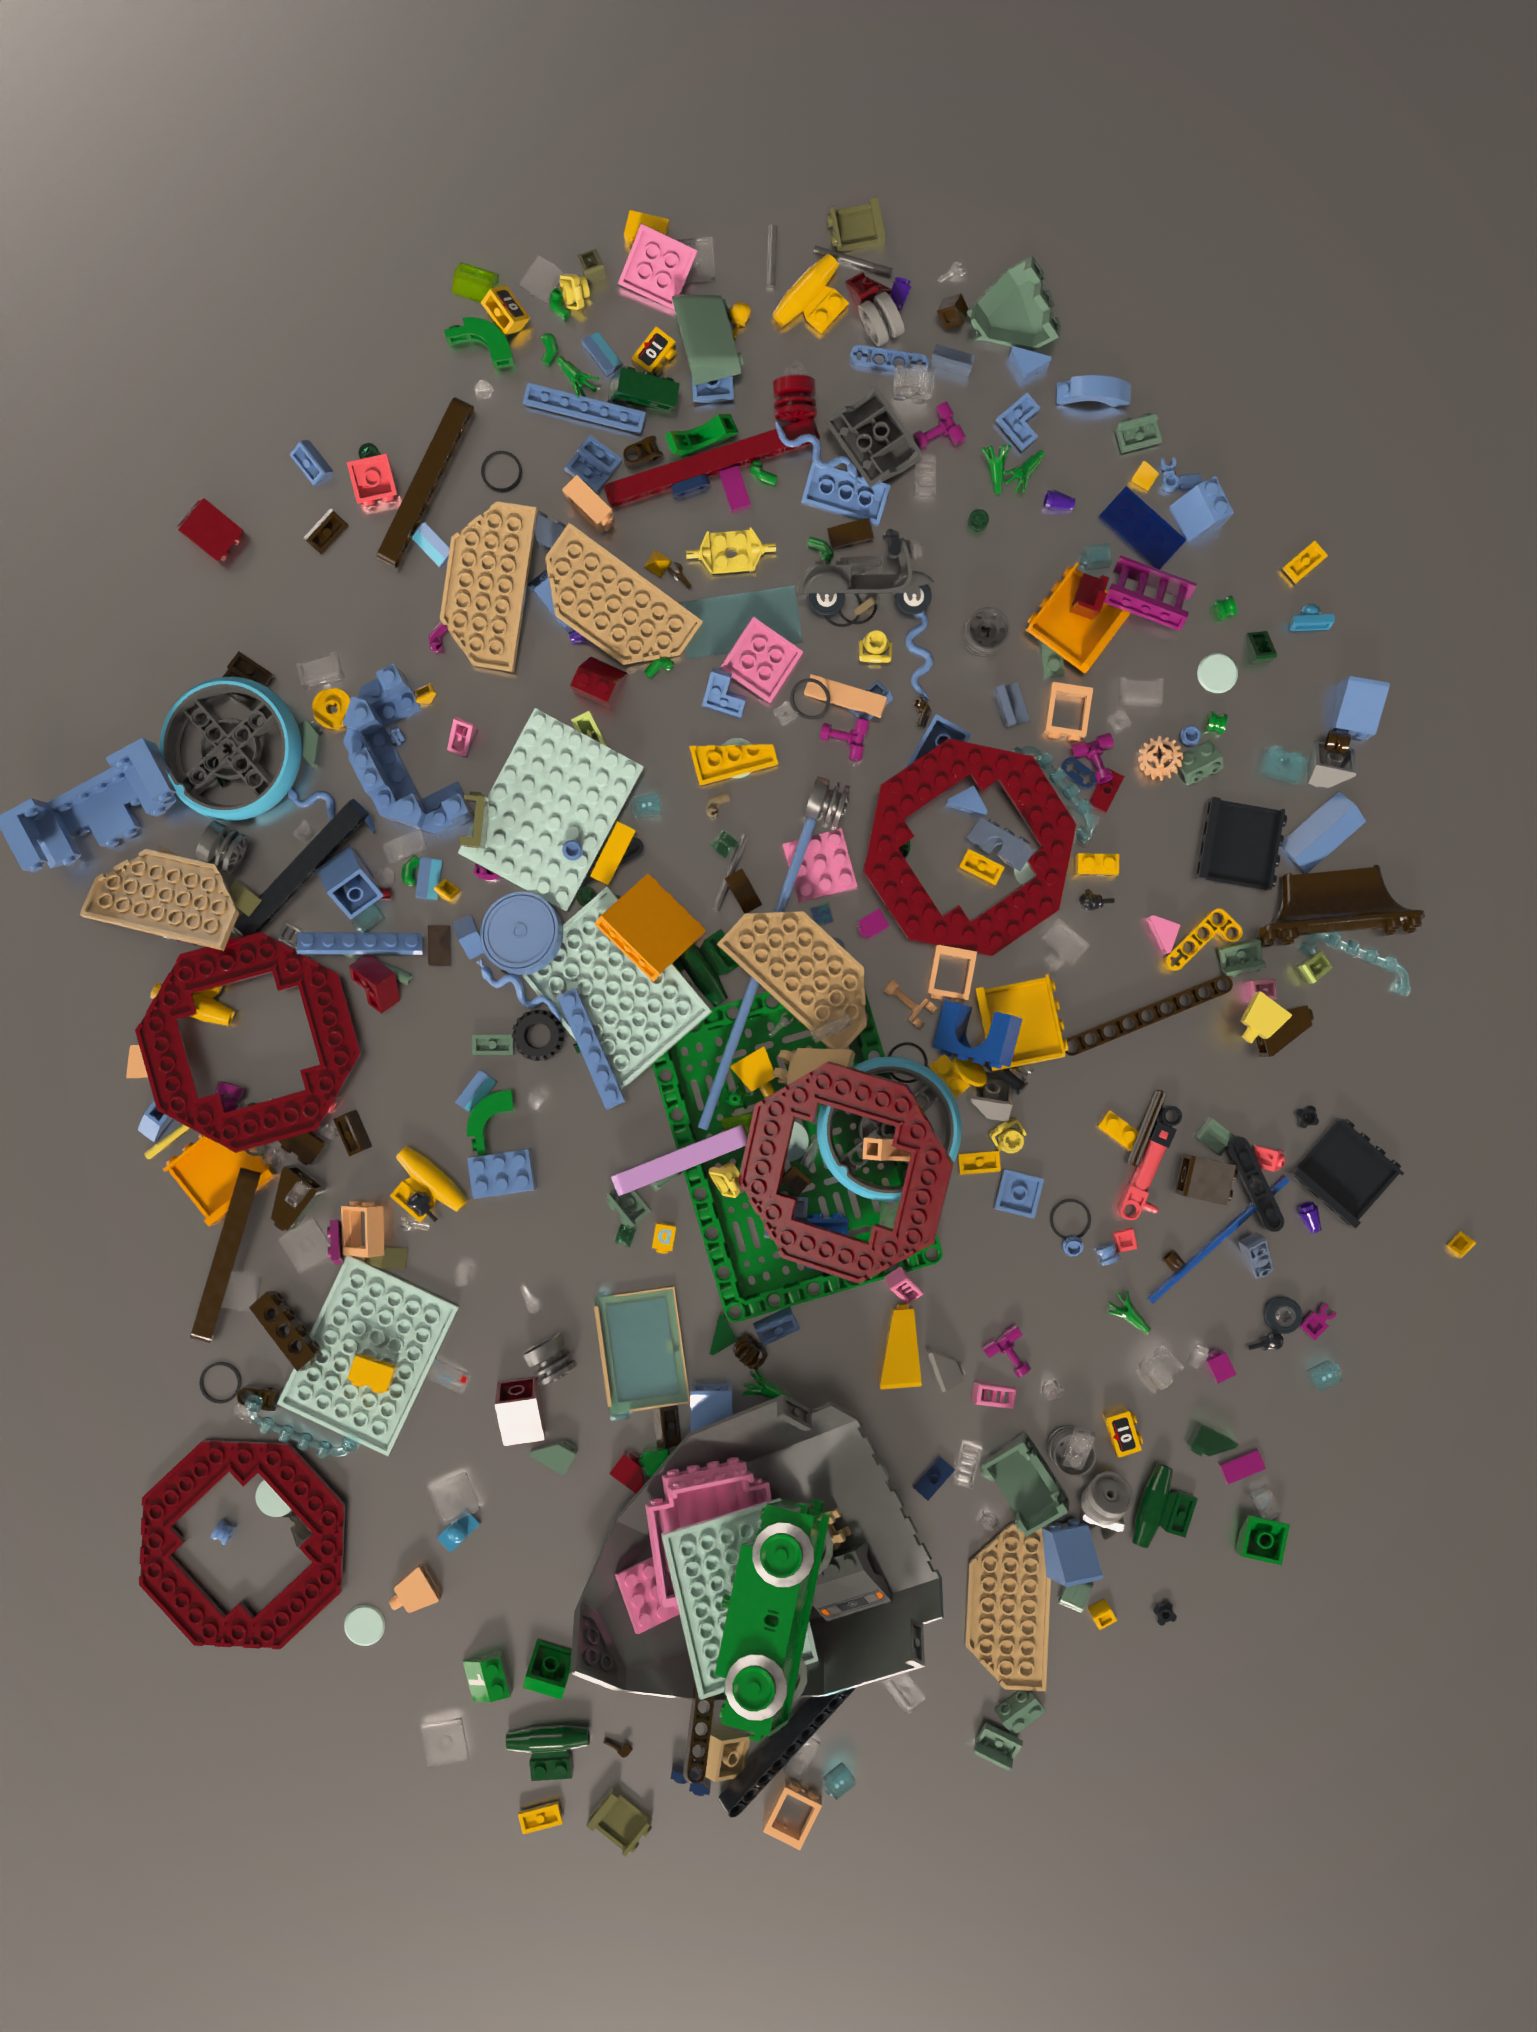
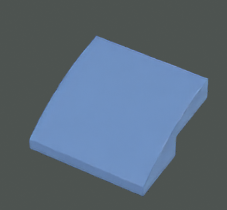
[564,435,622,494]

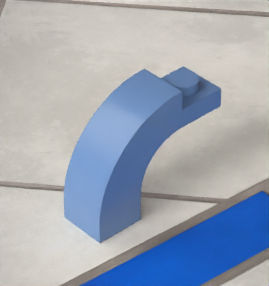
[1057,375,1131,407]

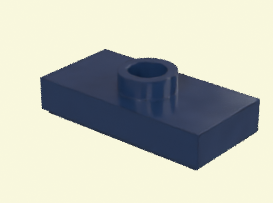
[912,1456,955,1501]

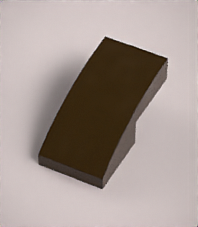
[827,518,874,549]
[724,868,763,914]

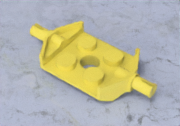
[686,528,776,574]

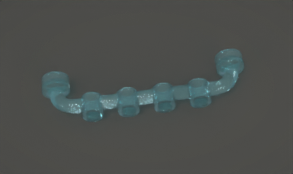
[1011,746,1095,843]
[1299,932,1412,996]
[245,1395,359,1458]

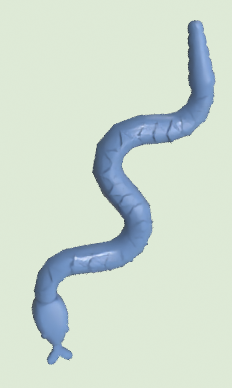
[775,421,861,486]
[905,611,934,700]
[287,787,375,833]
[476,959,561,1020]

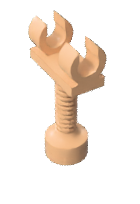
[883,979,938,1030]

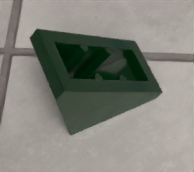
[1247,631,1277,665]
[709,1312,738,1355]

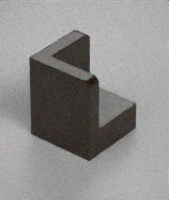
[937,293,969,329]
[781,1164,812,1195]

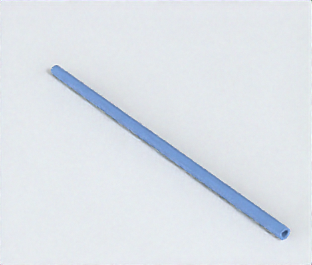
[698,818,817,1130]

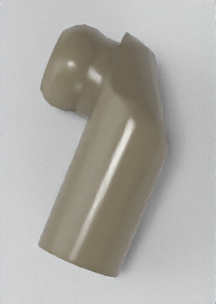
[706,791,730,818]

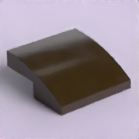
[223,651,273,710]

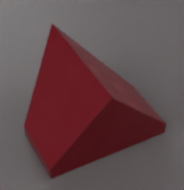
[845,272,892,306]

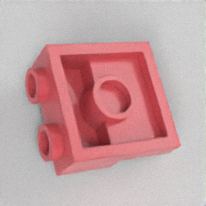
[347,453,399,507]

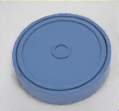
[480,891,563,975]

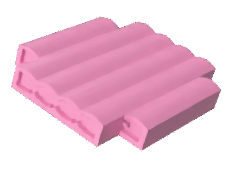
[645,1457,772,1608]

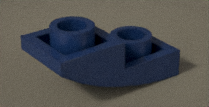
[670,1764,711,1796]

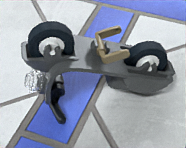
[797,529,934,615]

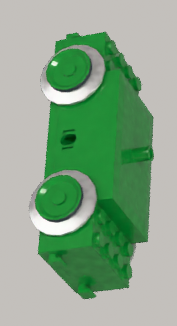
[714,1499,833,1742]

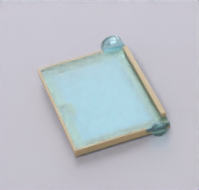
[593,1286,690,1421]

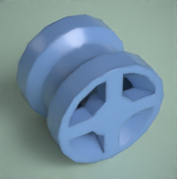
[1096,1243,1121,1266]
[210,1519,236,1545]

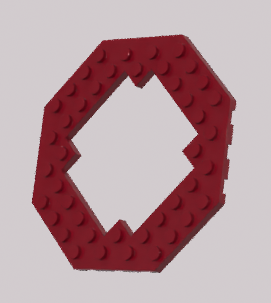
[863,739,1076,956]
[135,932,361,1153]
[738,1061,954,1283]
[139,1440,345,1649]

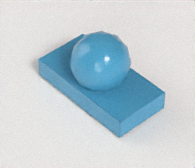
[1289,603,1335,631]
[437,1508,481,1553]

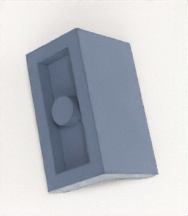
[930,344,975,377]
[994,682,1030,729]

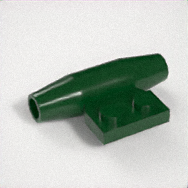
[678,929,740,1007]
[1132,1464,1198,1548]
[506,1725,590,1781]

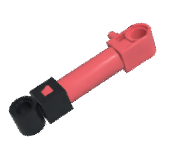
[1117,1105,1182,1220]

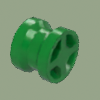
[1214,595,1237,620]
[1206,711,1228,734]

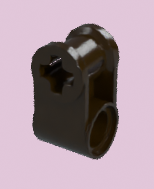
[623,435,663,469]
[237,1384,280,1411]

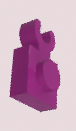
[1300,1303,1337,1341]

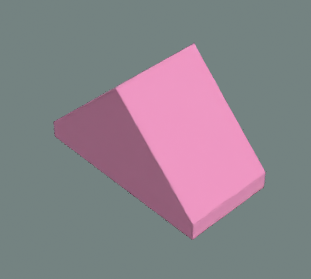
[447,717,478,757]
[1146,915,1180,955]
[1243,979,1278,1003]

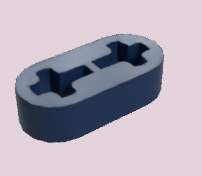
[671,474,711,498]
[1061,757,1096,789]

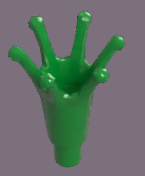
[556,356,599,397]
[981,444,1012,493]
[1003,450,1045,493]
[721,1083,751,1113]
[1107,1291,1151,1334]
[743,1369,791,1399]

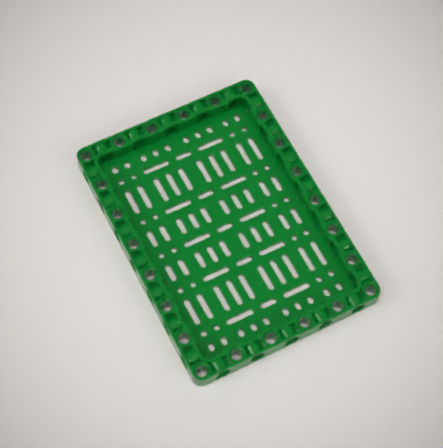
[652,987,943,1322]

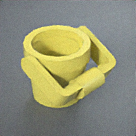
[559,274,590,310]
[859,630,892,663]
[989,1117,1027,1153]
[709,1161,740,1198]

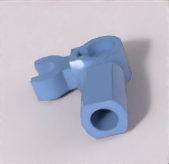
[1160,458,1202,493]

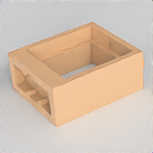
[562,475,615,534]
[1043,682,1093,742]
[927,945,977,1004]
[341,1201,384,1258]
[763,1780,822,1850]

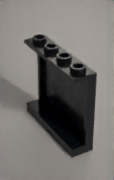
[1195,797,1287,891]
[1289,1118,1404,1229]

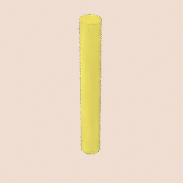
[144,1124,190,1160]

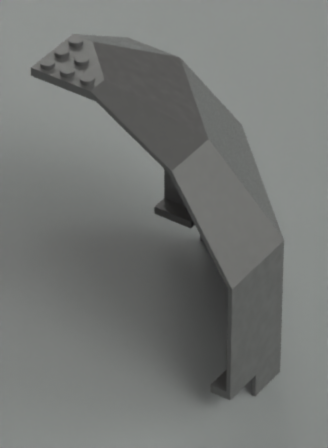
[570,1395,944,1702]

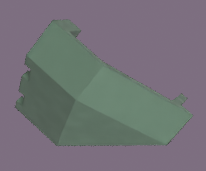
[967,255,1061,351]

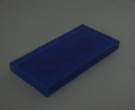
[1098,486,1186,570]

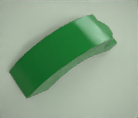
[444,317,514,368]
[665,414,739,457]
[466,1088,514,1156]

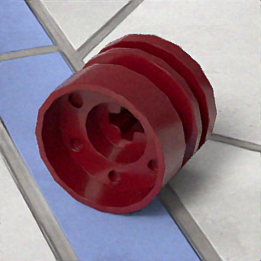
[773,375,817,423]

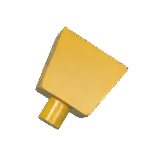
[730,1046,776,1098]

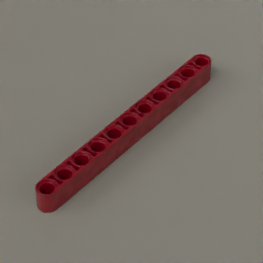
[604,418,820,507]

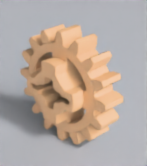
[1138,736,1184,780]

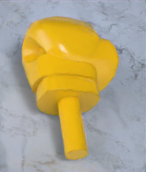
[728,302,751,339]

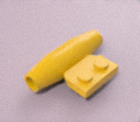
[772,254,849,335]
[151,983,235,1026]
[390,1145,468,1223]

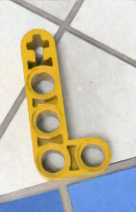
[1162,909,1243,971]

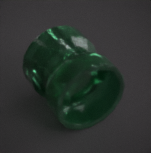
[710,830,738,858]

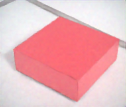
[1112,1228,1138,1253]

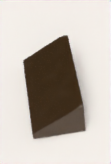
[303,509,348,554]
[428,925,451,966]
[333,1110,372,1157]
[653,1405,681,1449]

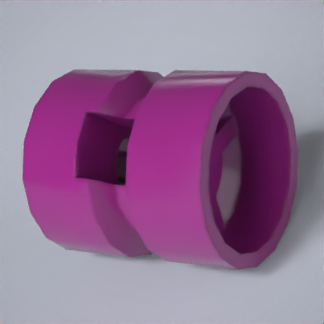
[215,1081,244,1112]

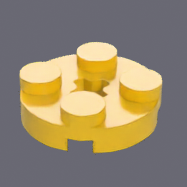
[312,688,351,730]

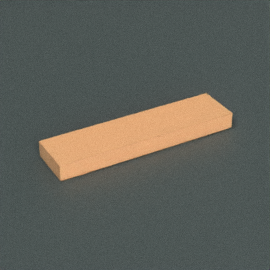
[804,674,888,718]

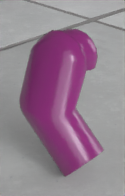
[428,622,448,652]

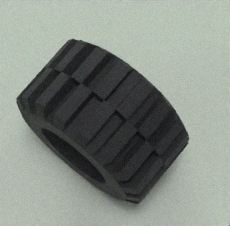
[512,1010,565,1061]

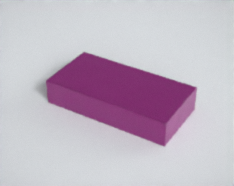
[719,466,751,512]
[1219,1448,1266,1485]

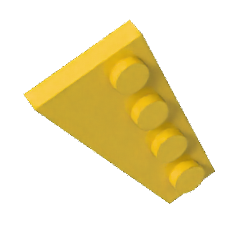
[689,744,778,786]

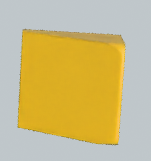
[1131,460,1159,491]
[1088,1598,1117,1630]

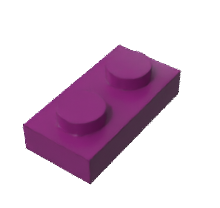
[327,1219,344,1265]

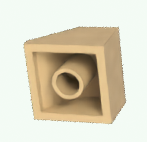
[705,1730,750,1782]

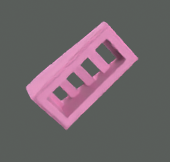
[885,1267,924,1304]
[971,1382,1017,1409]

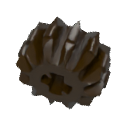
[732,1335,768,1370]

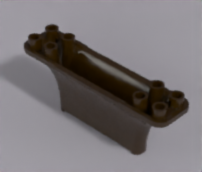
[1256,865,1425,947]

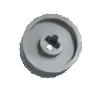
[858,292,905,347]
[1081,1472,1134,1525]

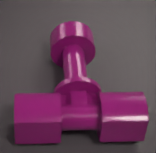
[913,401,966,449]
[820,717,870,761]
[1071,733,1114,784]
[982,1324,1031,1378]

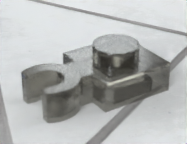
[289,1511,313,1547]

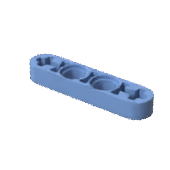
[850,345,929,375]

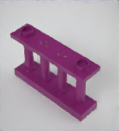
[1104,555,1197,631]

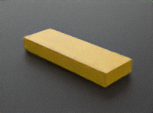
[590,821,636,886]

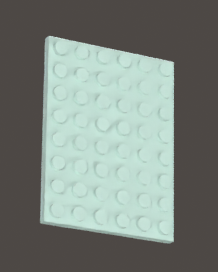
[458,708,644,911]
[522,887,713,1090]
[277,1256,459,1456]
[661,1498,818,1700]

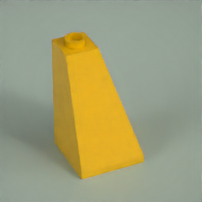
[878,1303,922,1390]

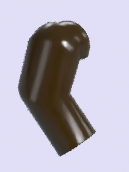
[913,697,932,728]

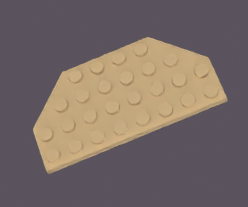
[440,501,538,672]
[545,523,703,665]
[80,849,239,951]
[717,911,867,1049]
[965,1523,1051,1691]

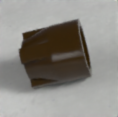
[1162,1249,1185,1272]

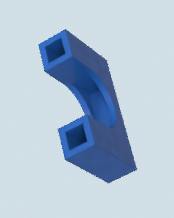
[932,1000,1022,1069]

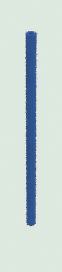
[1147,1176,1289,1304]

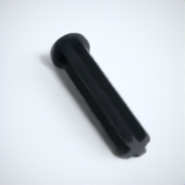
[984,1061,1029,1096]

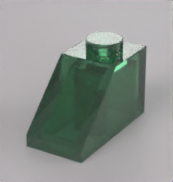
[1187,1421,1239,1456]

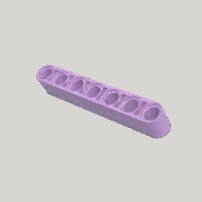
[611,1124,748,1196]

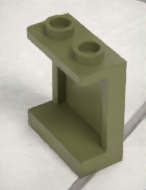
[826,197,886,253]
[459,791,490,849]
[586,1787,652,1857]

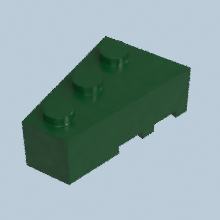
[607,366,680,412]

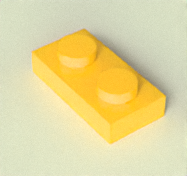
[1282,541,1328,584]
[959,849,1005,886]
[1097,1110,1139,1151]
[958,1151,1001,1175]
[518,1801,563,1834]

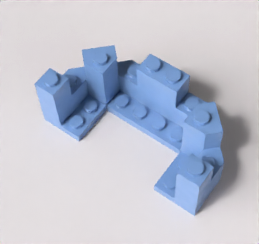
[343,663,475,836]
[0,738,177,873]

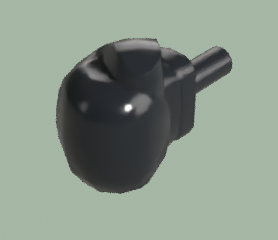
[1079,889,1115,911]
[407,1191,438,1223]
[1248,1333,1284,1351]

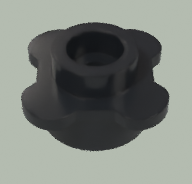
[1296,1106,1319,1128]
[1153,1602,1177,1626]

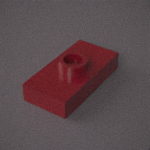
[1087,767,1125,813]

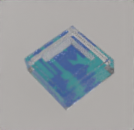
[809,902,835,926]

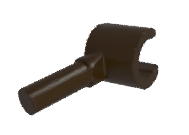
[667,562,692,588]
[603,1738,633,1758]

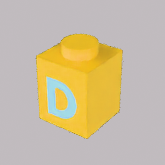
[652,1222,677,1254]

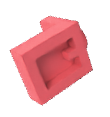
[1254,1145,1286,1172]

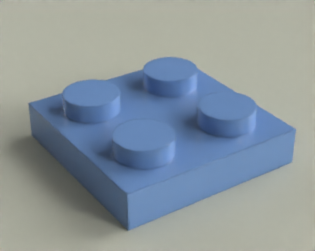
[994,1169,1044,1219]

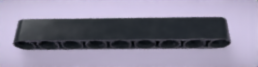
[232,799,369,938]
[718,1687,856,1818]

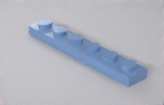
[523,383,646,434]
[297,932,423,955]
[557,988,626,1110]

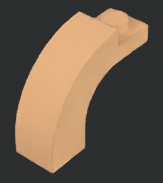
[862,1138,911,1161]

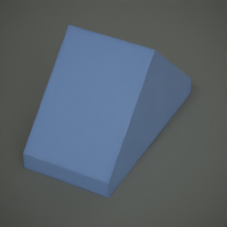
[1009,346,1052,381]
[946,785,988,817]
[453,914,484,959]

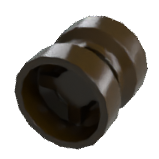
[1324,729,1351,754]

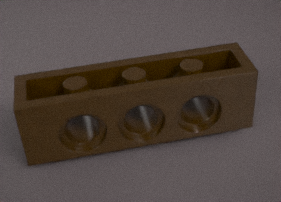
[249,1291,323,1372]

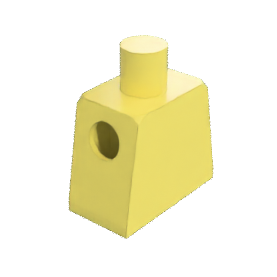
[1241,991,1292,1044]

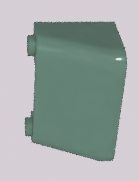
[672,294,744,386]
[980,1433,1069,1536]

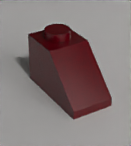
[609,1450,645,1494]

